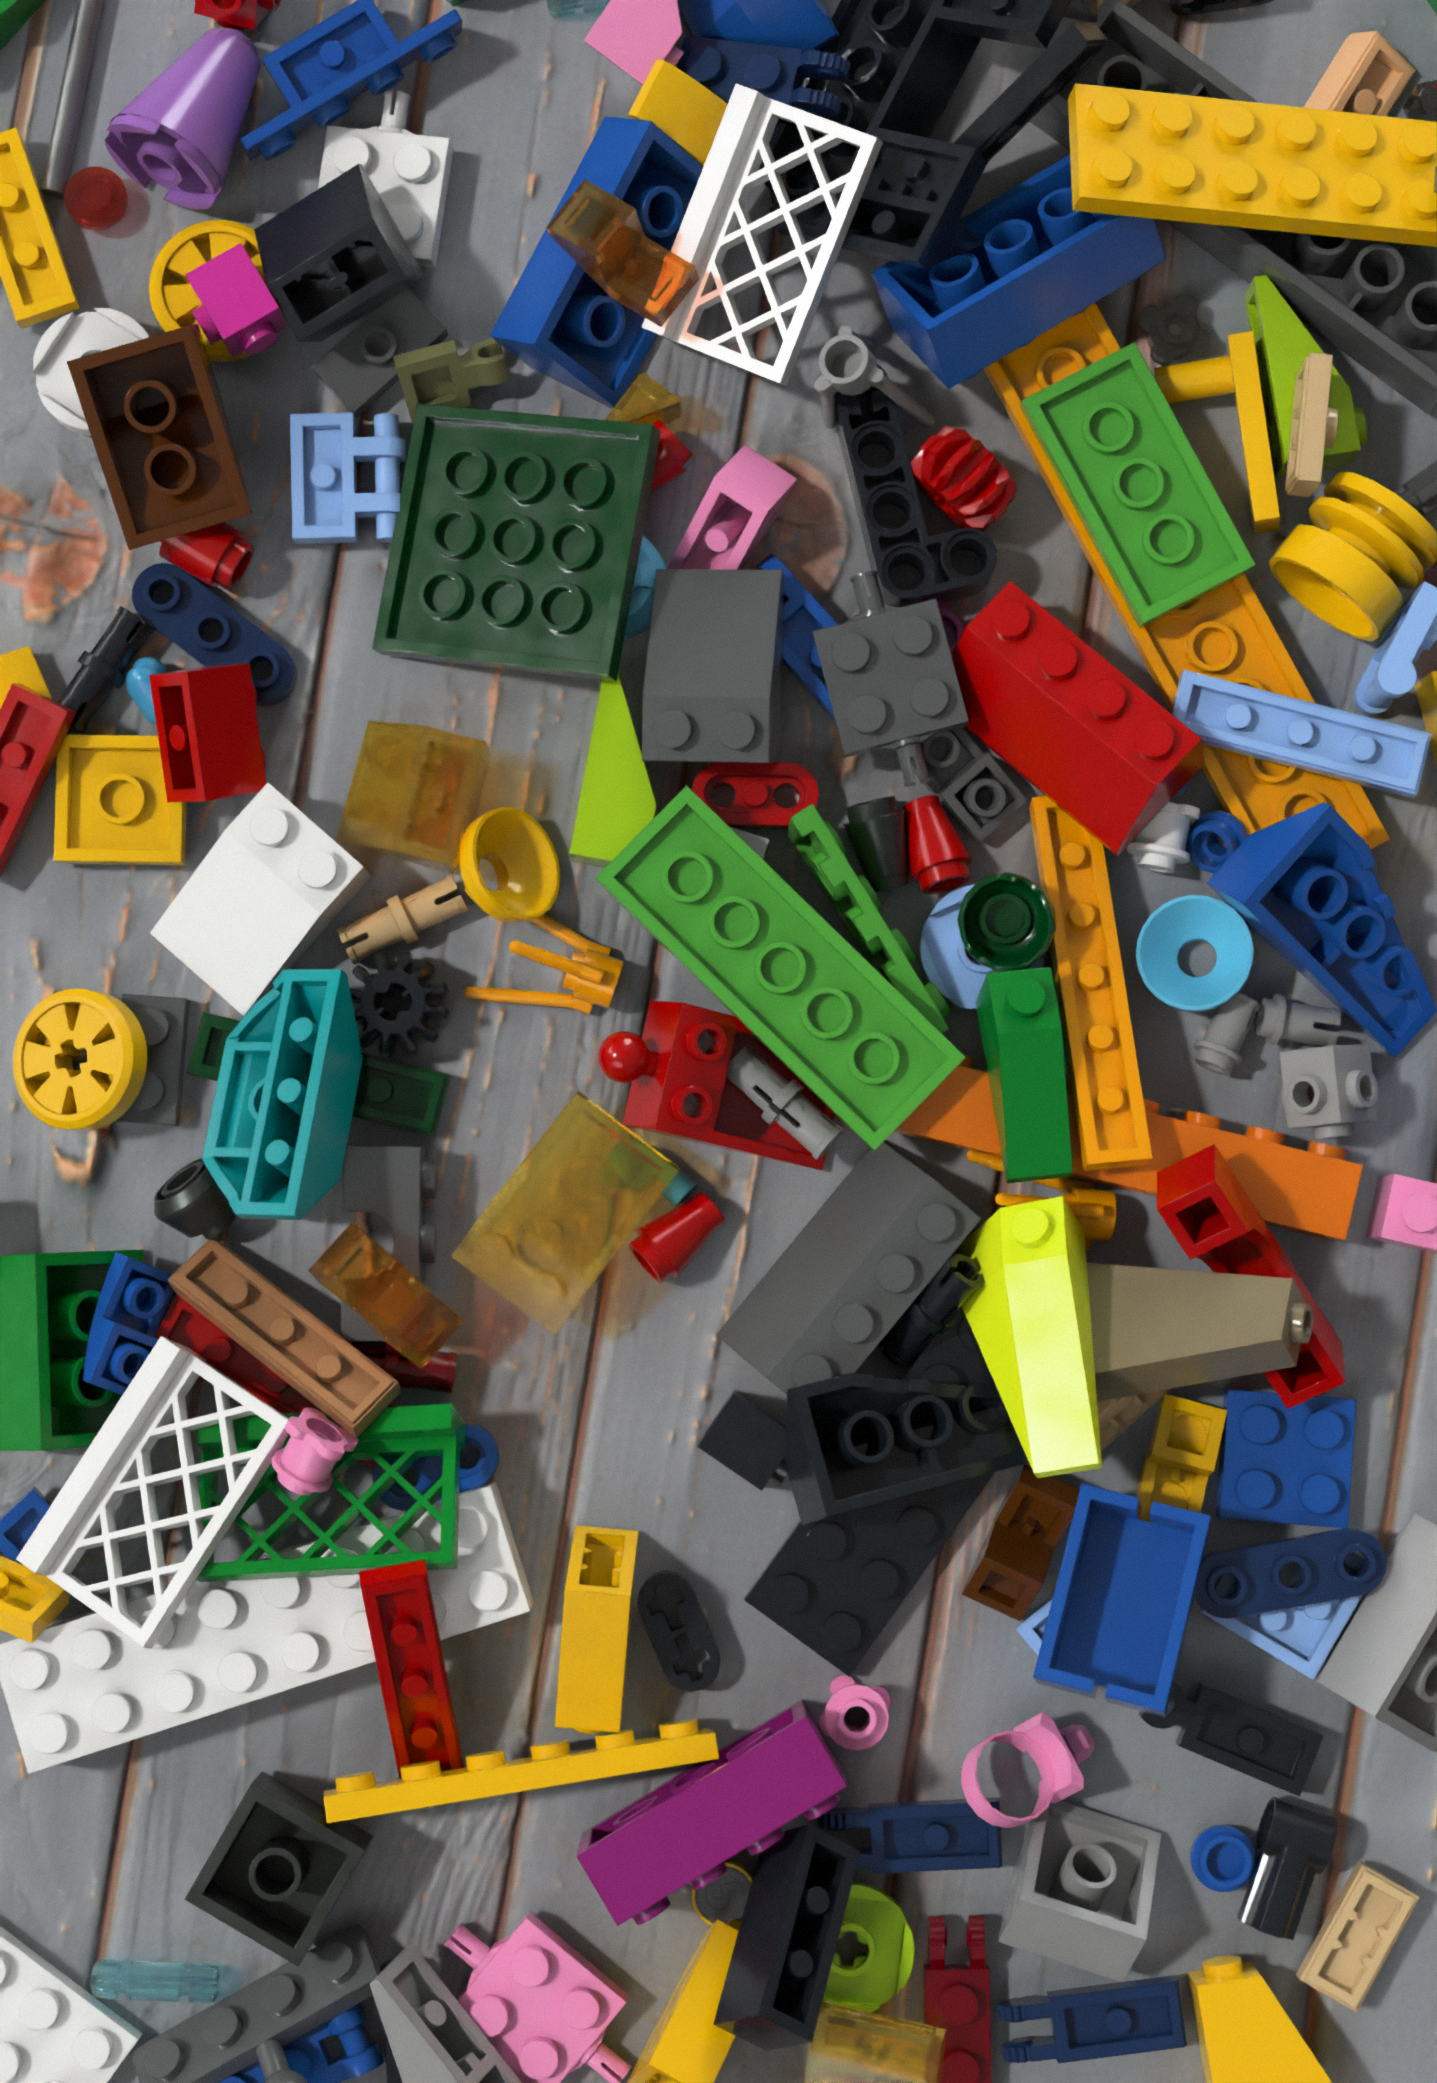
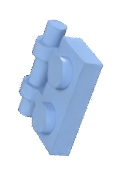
[290,412,406,544]

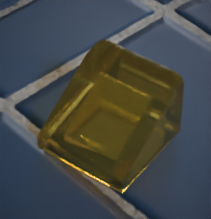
[605,373,682,425]

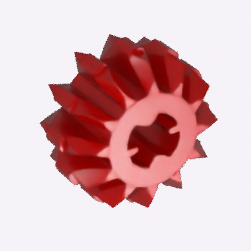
[910,425,1017,531]

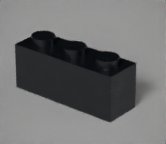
[713,1824,860,2051]

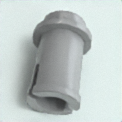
[1194,993,1261,1076]
[1255,994,1341,1046]

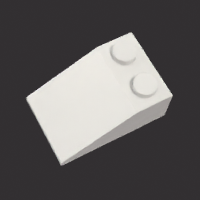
[150,782,372,1016]

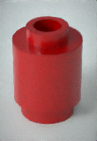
[159,522,255,590]

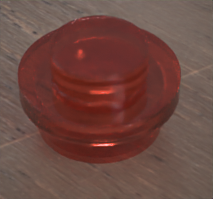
[64,166,128,231]

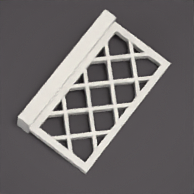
[641,84,883,386]
[16,1336,289,1649]

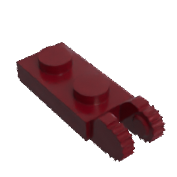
[923,1915,992,2083]

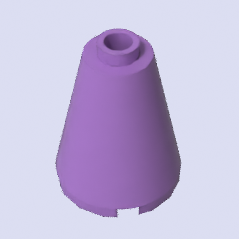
[105,28,261,210]

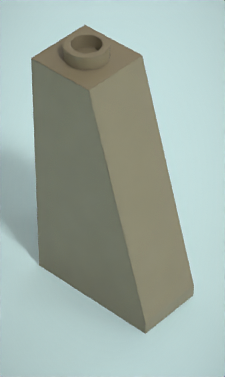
[1087,1263,1313,1402]

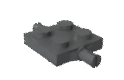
[812,571,969,787]

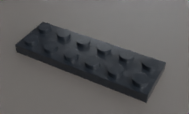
[744,1306,996,1677]

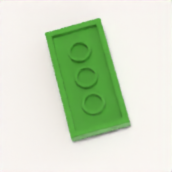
[1020,342,1256,629]

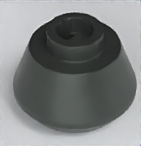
[154,1158,236,1239]

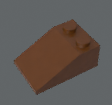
[67,324,253,550]

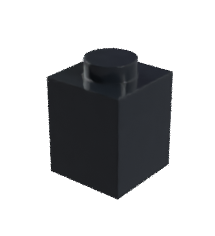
[697,1391,788,1491]

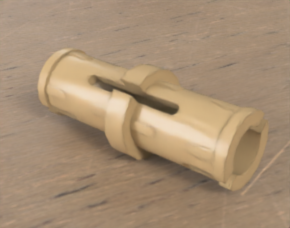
[336,874,469,965]

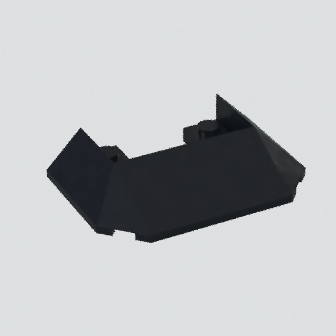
[759,0,1098,268]

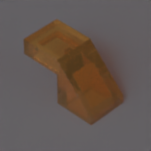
[546,179,699,327]
[308,1222,465,1369]

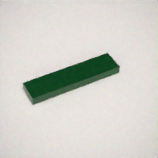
[187,1012,451,1137]

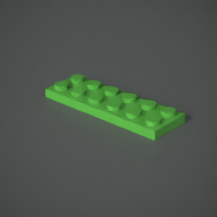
[595,785,966,1151]

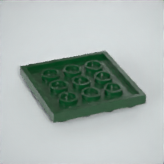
[372,403,661,682]

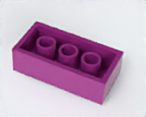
[576,1700,847,1926]

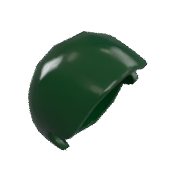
[957,872,1056,972]

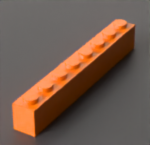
[894,1054,1363,1241]

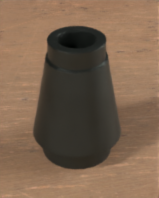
[843,795,910,892]

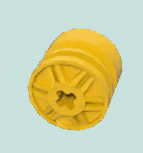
[1269,471,1437,642]

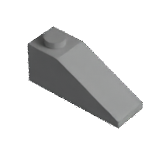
[369,1943,522,2083]

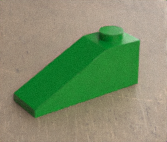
[975,967,1073,1183]

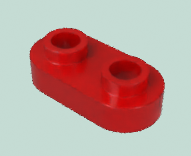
[692,762,819,829]

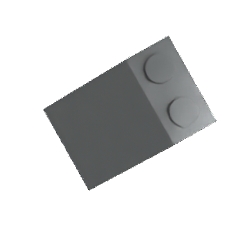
[642,569,784,763]

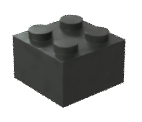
[184,1771,374,1967]

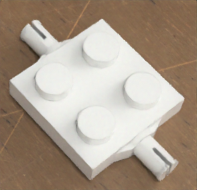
[318,90,454,268]

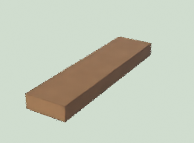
[168,1237,401,1438]

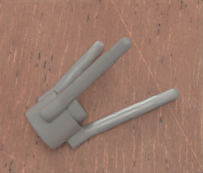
[814,325,935,429]

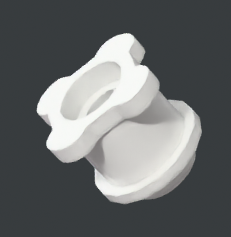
[1127,802,1200,873]

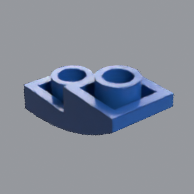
[83,1252,173,1395]

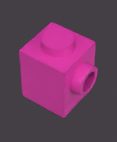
[185,243,288,358]

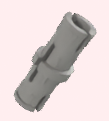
[726,1045,844,1160]

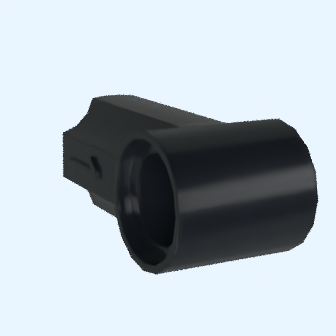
[1237,1797,1337,1940]

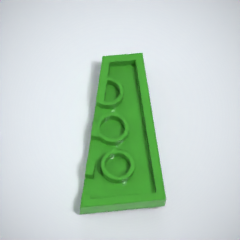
[787,804,951,1034]

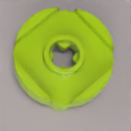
[820,1880,915,2017]

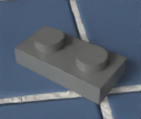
[116,994,190,1126]

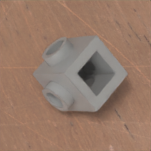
[1279,1044,1378,1140]

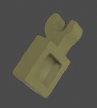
[393,339,510,422]

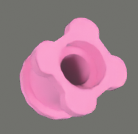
[271,1407,359,1495]
[818,1674,891,1751]

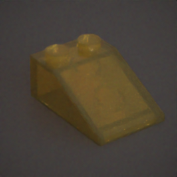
[451,1091,681,1335]

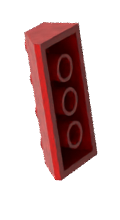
[951,581,1204,856]

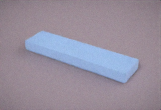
[1171,670,1432,798]

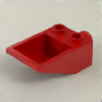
[598,1001,835,1170]

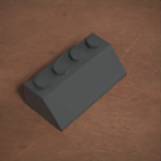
[716,1142,981,1395]

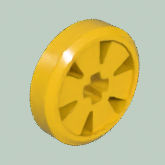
[149,220,285,362]
[13,988,147,1131]

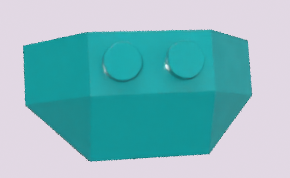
[202,969,363,1220]

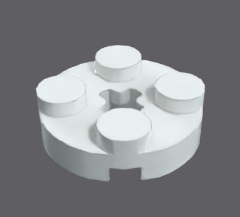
[33,308,149,436]

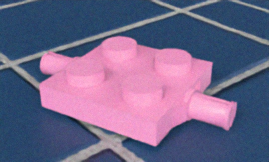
[444,1911,631,2083]

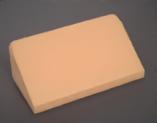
[1303,30,1416,116]

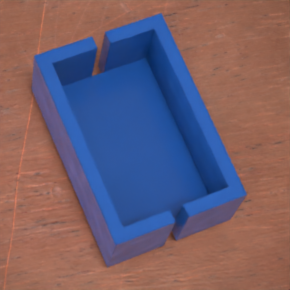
[1033,1483,1212,1718]

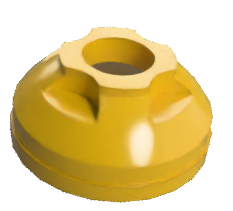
[459,807,561,923]

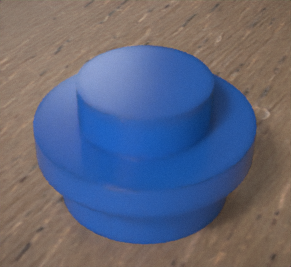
[1190,1825,1256,1892]

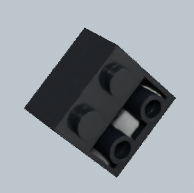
[254,164,425,342]

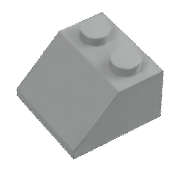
[998,1793,1162,1982]

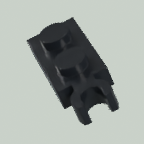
[1138,1682,1324,1797]

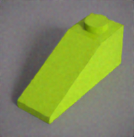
[1244,275,1367,477]
[569,674,658,868]

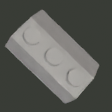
[1316,1513,1437,1753]

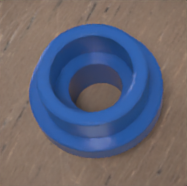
[1187,811,1248,873]

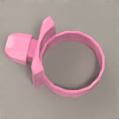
[961,1712,1095,1828]

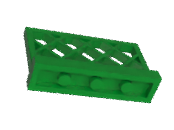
[195,1403,466,1582]

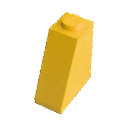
[555,1525,639,1734]
[626,1919,741,2083]
[1187,1955,1332,2083]

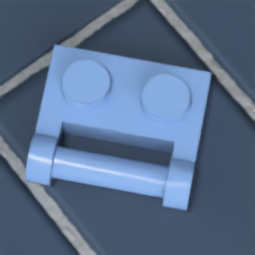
[1352,581,1437,717]

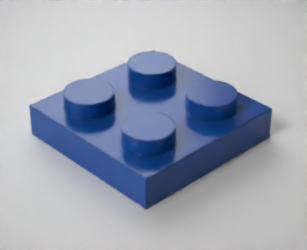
[1216,1388,1356,1528]

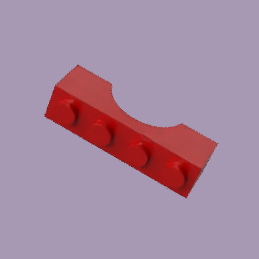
[1157,1144,1346,1409]

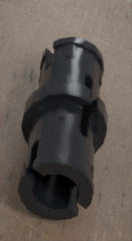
[57,606,155,733]
[878,1254,985,1367]

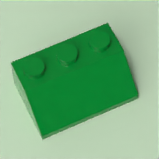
[0,1249,144,1451]

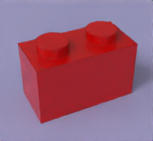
[149,663,266,802]

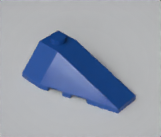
[1207,802,1437,1058]

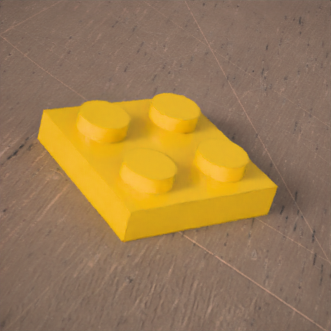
[54,735,187,866]

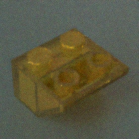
[335,720,491,875]

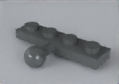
[130,1923,382,2083]

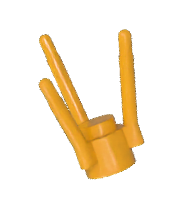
[463,914,624,1014]
[966,1151,1116,1252]

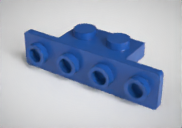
[240,0,463,161]

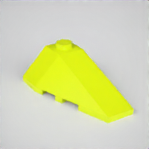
[958,1196,1102,1478]

